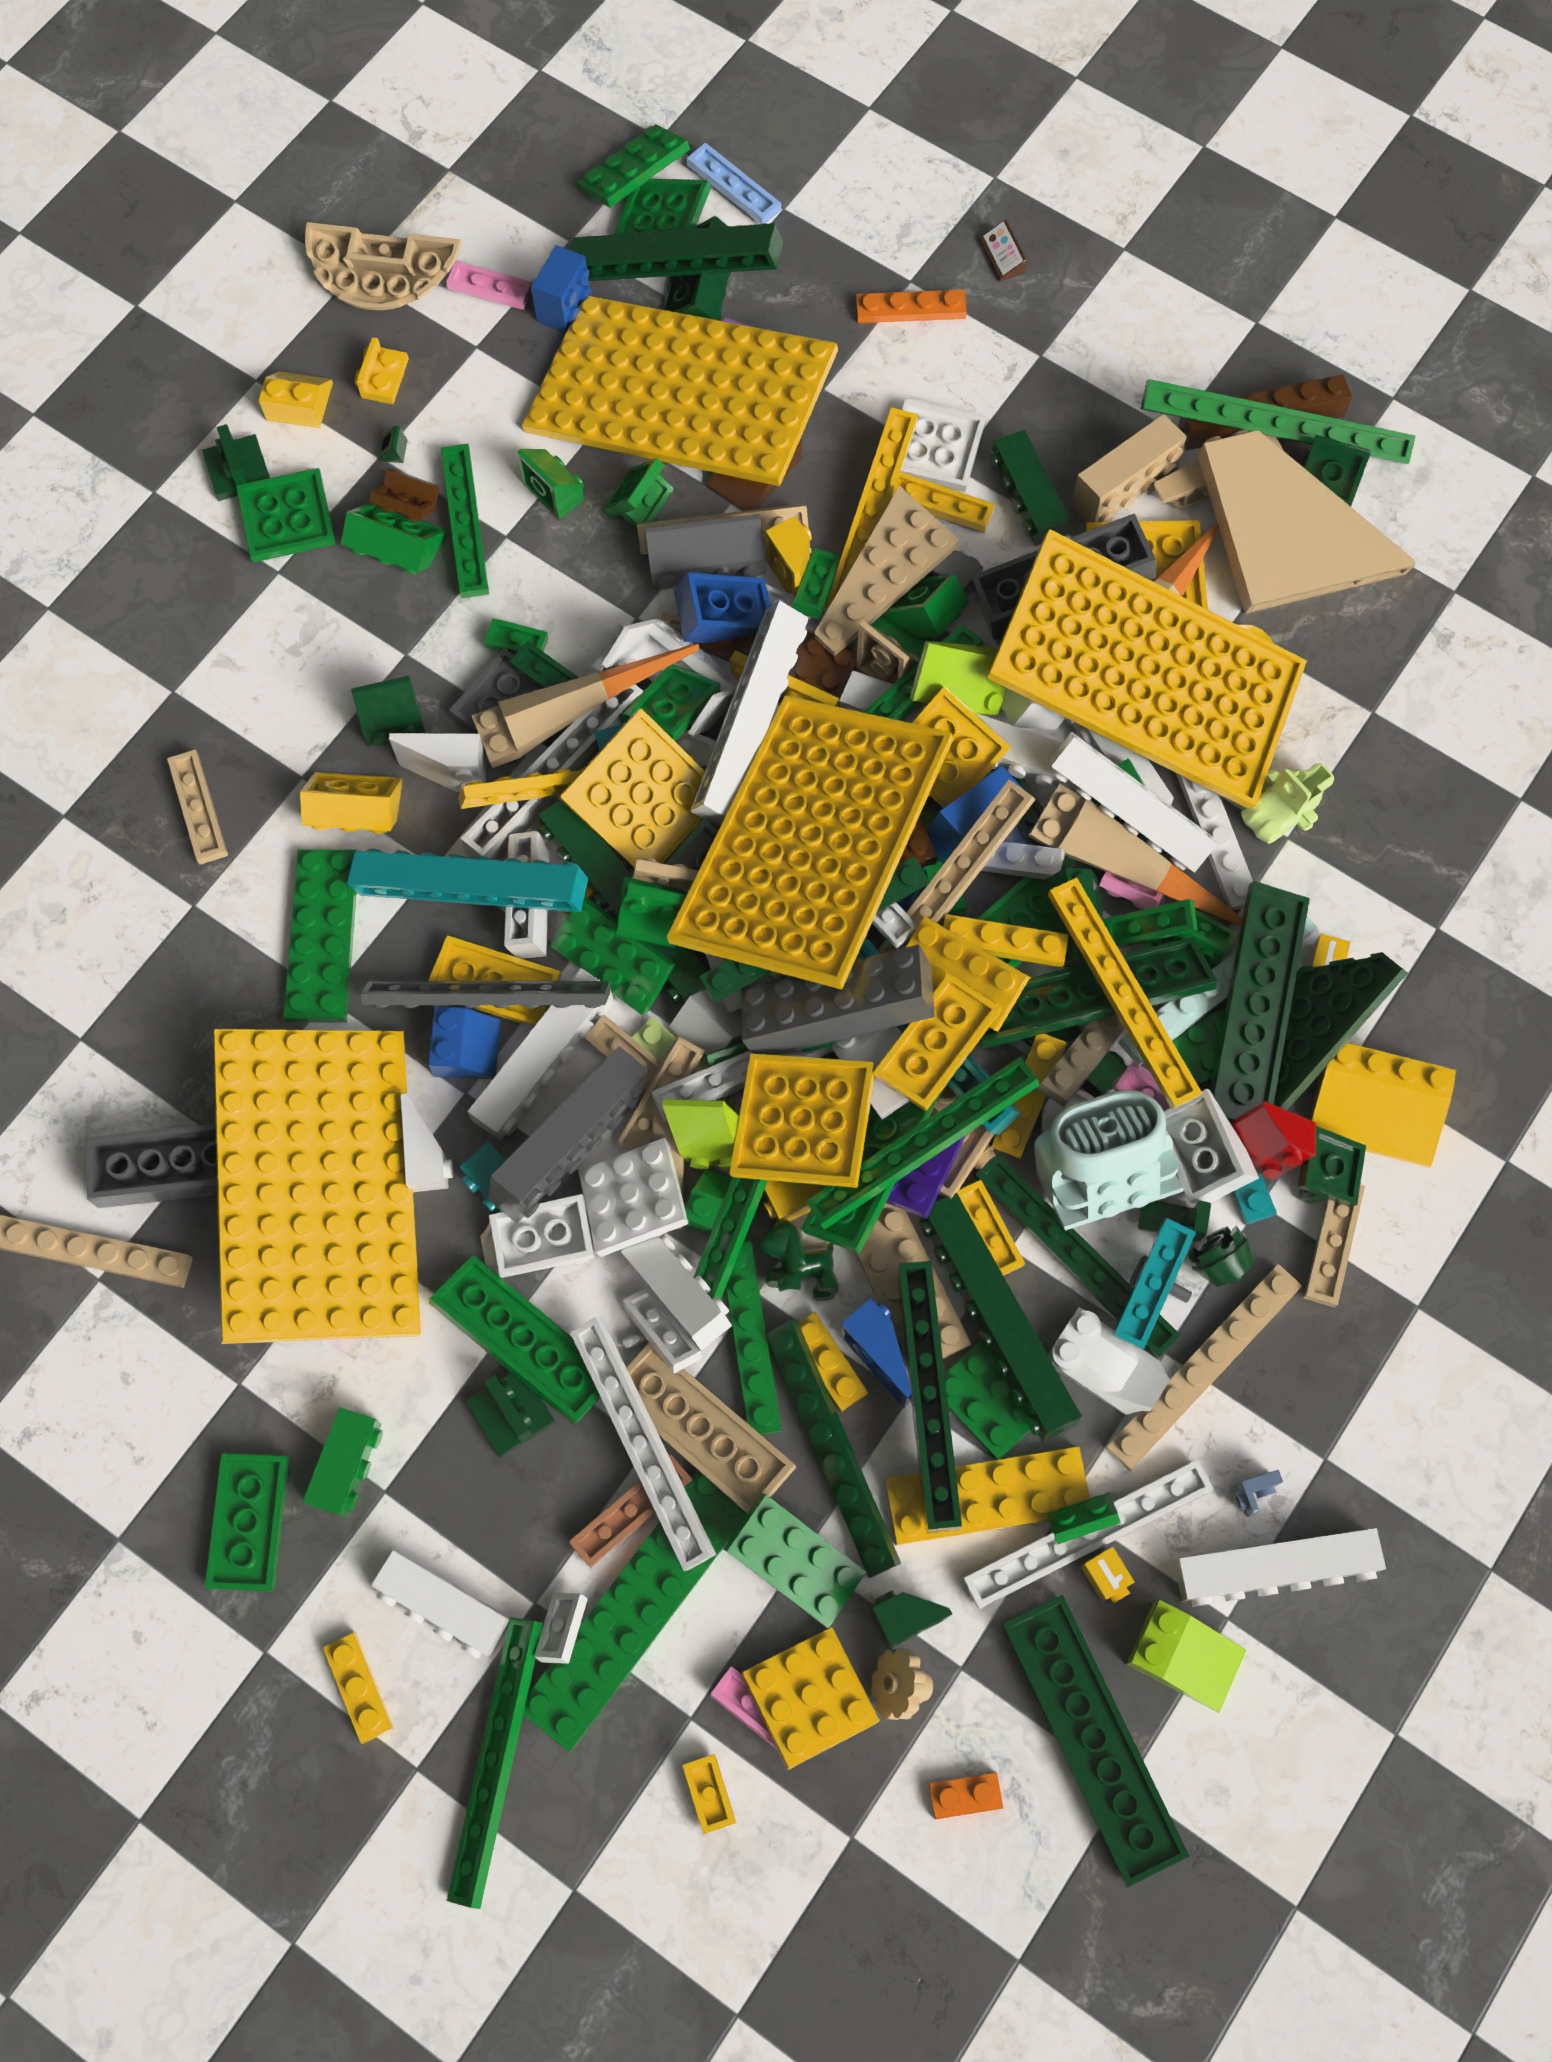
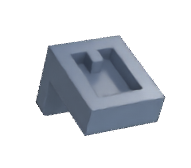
[1234,1469,1283,1517]

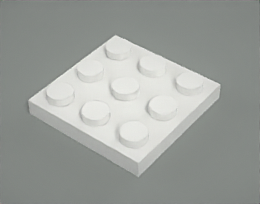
[901,398,986,492]
[579,1138,688,1257]

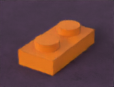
[929,1772,1004,1820]

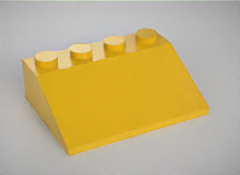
[1310,1043,1456,1168]

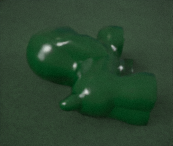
[759,1220,839,1301]

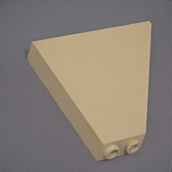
[1197,430,1416,614]

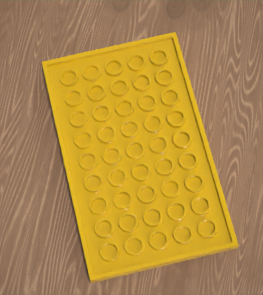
[522,296,838,486]
[986,529,1307,808]
[667,695,953,990]
[213,1029,421,1344]

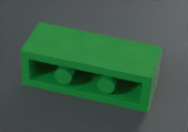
[302,1407,383,1519]

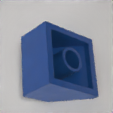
[429,1007,501,1079]

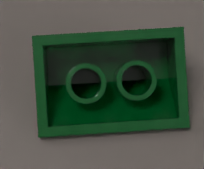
[1045,868,1104,967]

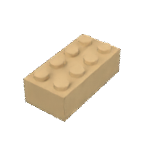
[1071,414,1187,523]

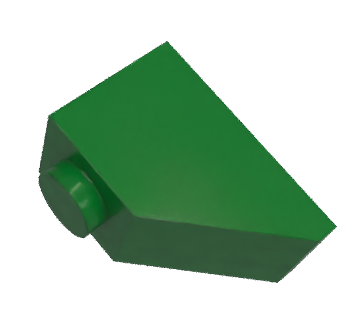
[684,1169,732,1236]

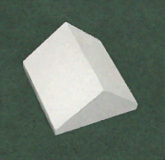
[669,990,742,1063]

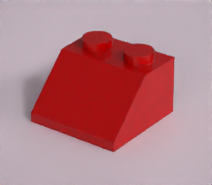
[1230,1101,1316,1179]

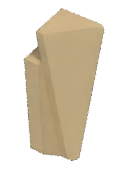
[1154,435,1282,510]

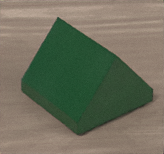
[378,425,408,463]

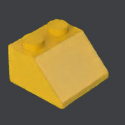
[259,371,333,428]
[765,516,812,596]

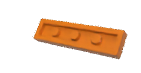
[856,289,967,323]

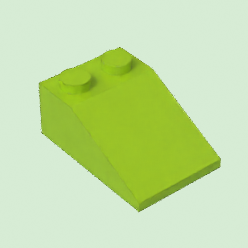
[910,641,1006,715]
[662,1099,739,1170]
[1126,1600,1246,1713]

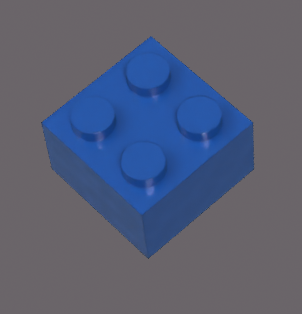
[531,245,591,333]

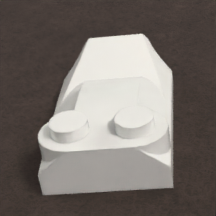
[480,1194,596,1278]
[1048,1307,1170,1416]

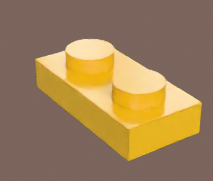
[682,1754,737,1835]

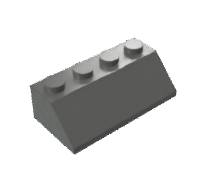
[645,514,765,589]

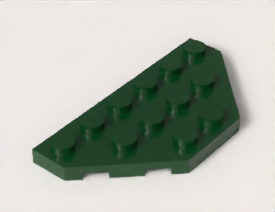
[1273,952,1408,1110]

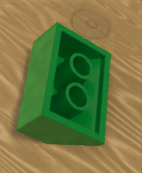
[341,503,448,574]

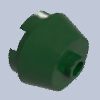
[1188,1226,1254,1287]

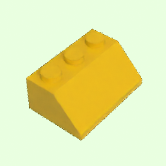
[300,772,402,834]

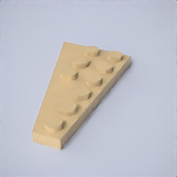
[814,486,960,657]

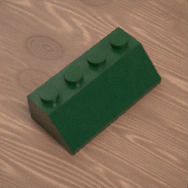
[662,216,731,321]

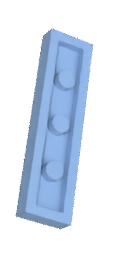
[687,143,781,224]

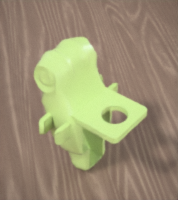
[1241,763,1334,844]

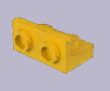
[355,337,409,404]

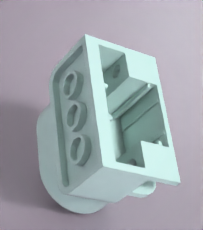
[1034,1090,1184,1231]

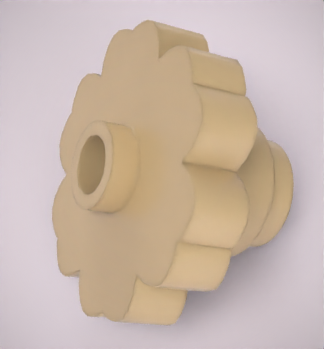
[871,1648,933,1720]

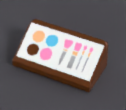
[980,220,1027,281]

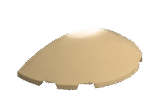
[305,222,462,311]

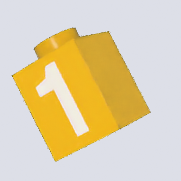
[1308,933,1351,967]
[1081,1547,1135,1604]

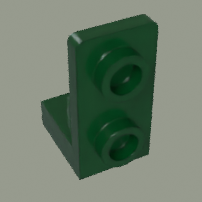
[1138,1200,1211,1242]

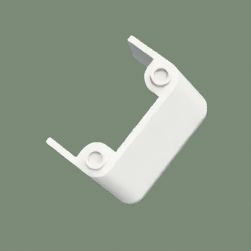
[602,619,739,737]

